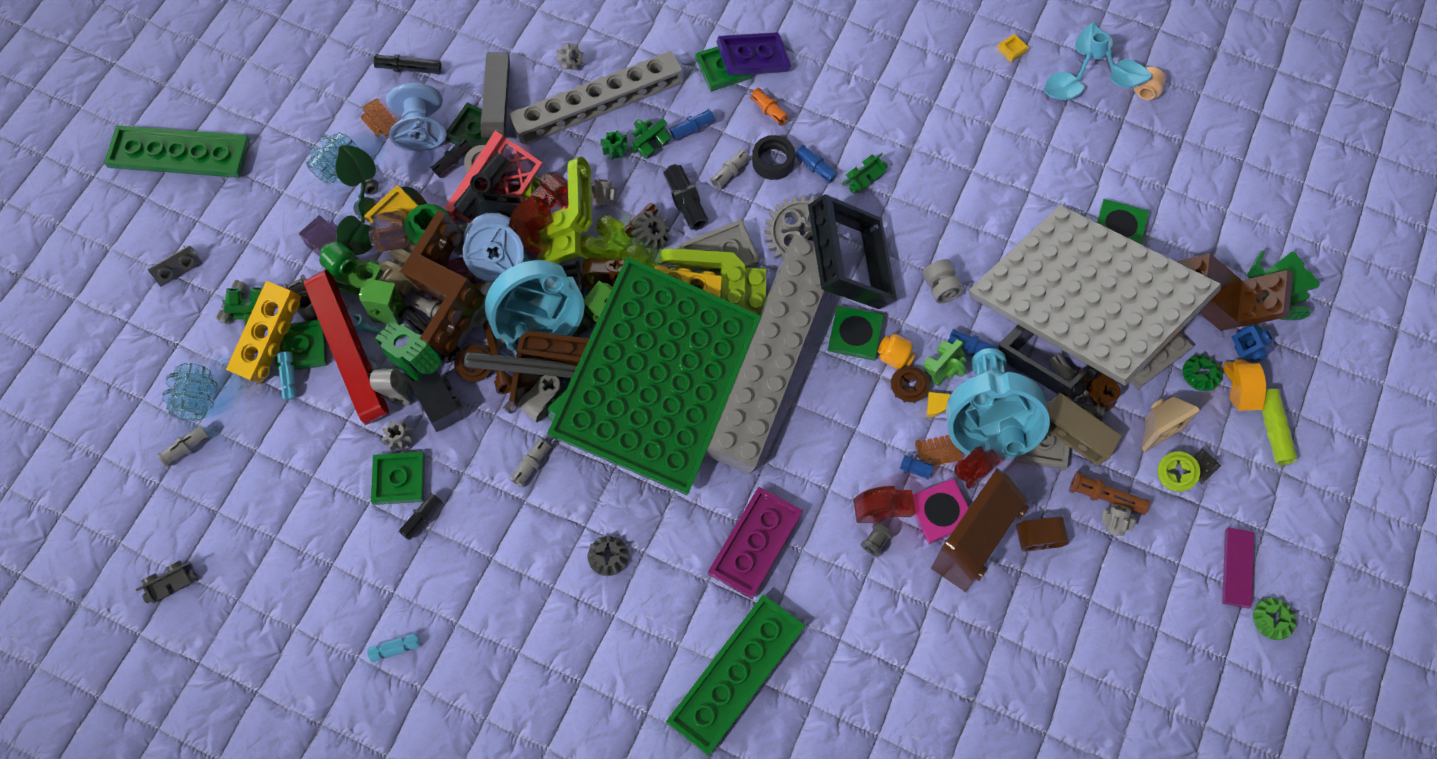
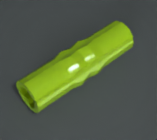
[1261,389,1298,466]

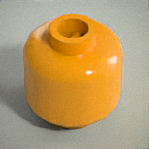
[877,334,915,370]

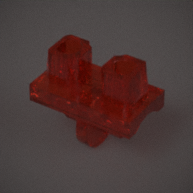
[954,446,1000,489]

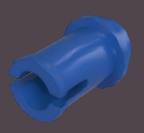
[900,454,934,480]

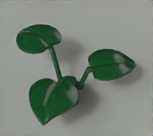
[335,145,428,256]

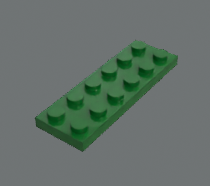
[104,125,250,178]
[666,594,805,757]

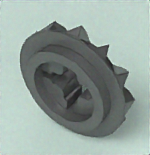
[587,535,629,576]

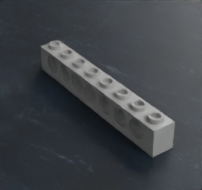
[508,51,683,145]

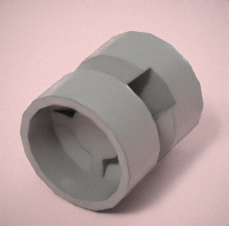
[922,259,964,304]

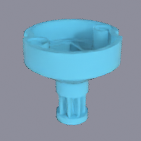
[485,253,584,352]
[946,348,1050,460]

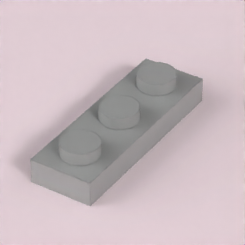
[1130,332,1193,390]

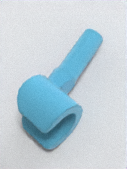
[353,314,382,334]

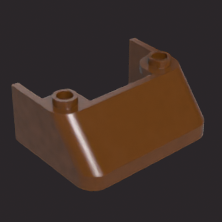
[509,331,589,412]
[931,468,1029,592]

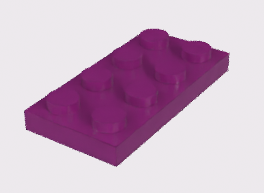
[708,487,803,600]

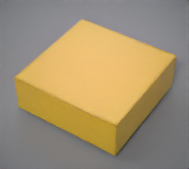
[997,34,1029,63]

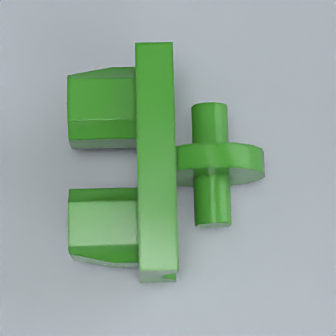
[923,339,967,386]

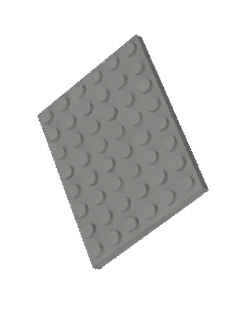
[968,205,1221,386]

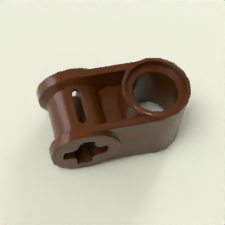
[581,257,624,289]
[1077,369,1121,411]

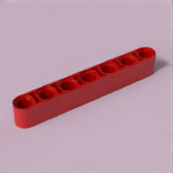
[304,269,389,425]

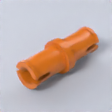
[750,88,790,126]

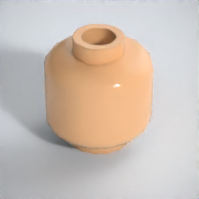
[1134,66,1166,100]

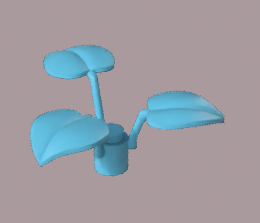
[1044,22,1152,100]

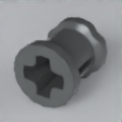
[860,523,894,557]

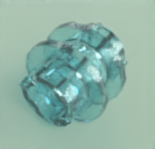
[306,132,359,185]
[162,363,218,421]

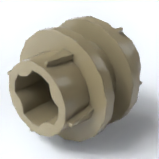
[379,242,421,299]

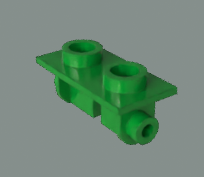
[841,153,888,194]

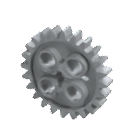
[764,195,840,259]

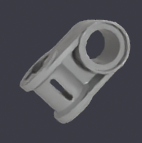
[370,368,415,406]
[518,375,563,423]

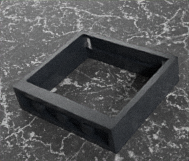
[808,194,897,309]
[998,325,1101,400]

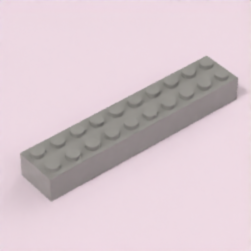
[705,235,824,474]

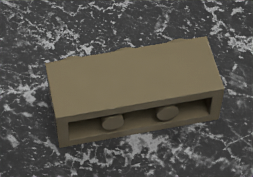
[1047,393,1122,466]

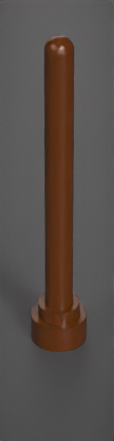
[483,320,513,394]

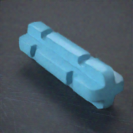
[277,351,297,399]
[367,633,420,662]

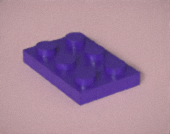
[716,32,791,76]

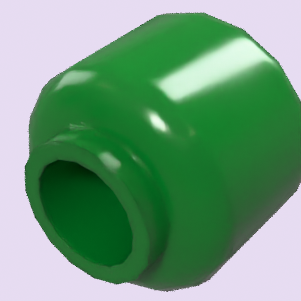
[319,241,356,277]

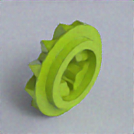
[1157,451,1200,492]

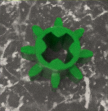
[600,130,629,160]

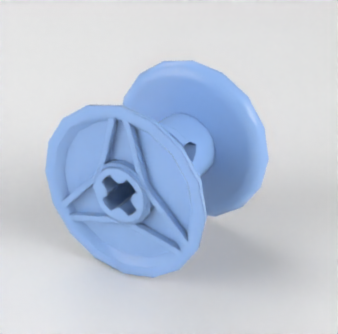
[386,83,446,152]
[463,213,524,281]

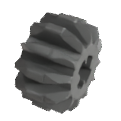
[631,211,672,251]

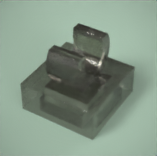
[1188,448,1221,485]

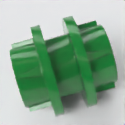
[404,203,450,245]

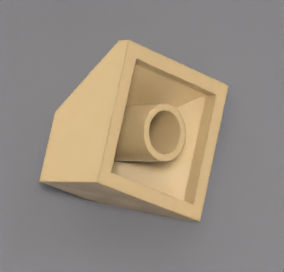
[1141,396,1200,452]

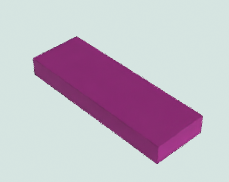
[1222,528,1254,609]

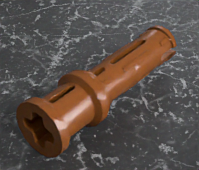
[1069,471,1150,515]

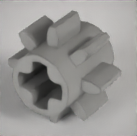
[556,43,584,70]
[591,179,617,205]
[381,420,413,452]
[1101,504,1136,536]

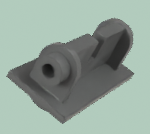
[147,245,202,287]
[136,560,196,604]

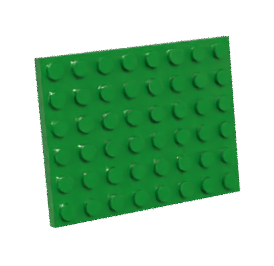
[547,256,761,495]

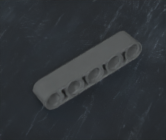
[481,52,510,139]

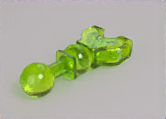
[581,214,681,270]

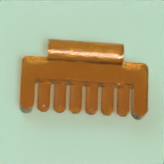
[360,98,398,138]
[915,435,963,467]

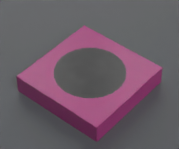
[907,478,969,544]

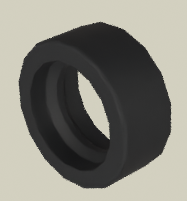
[752,135,795,180]

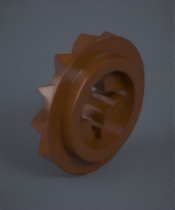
[454,345,492,383]
[891,366,930,404]

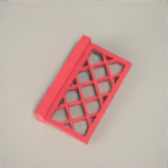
[445,131,544,223]

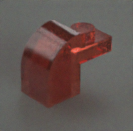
[525,172,568,217]
[509,194,553,255]
[853,486,916,523]

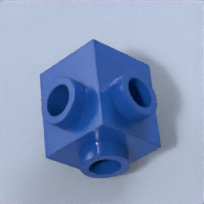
[1231,325,1275,362]

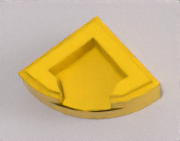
[926,392,951,418]

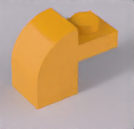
[1223,359,1266,411]

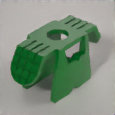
[1247,250,1320,320]
[375,321,443,381]

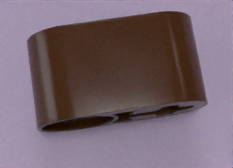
[1016,517,1070,552]

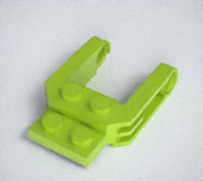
[522,156,593,264]
[660,248,766,315]

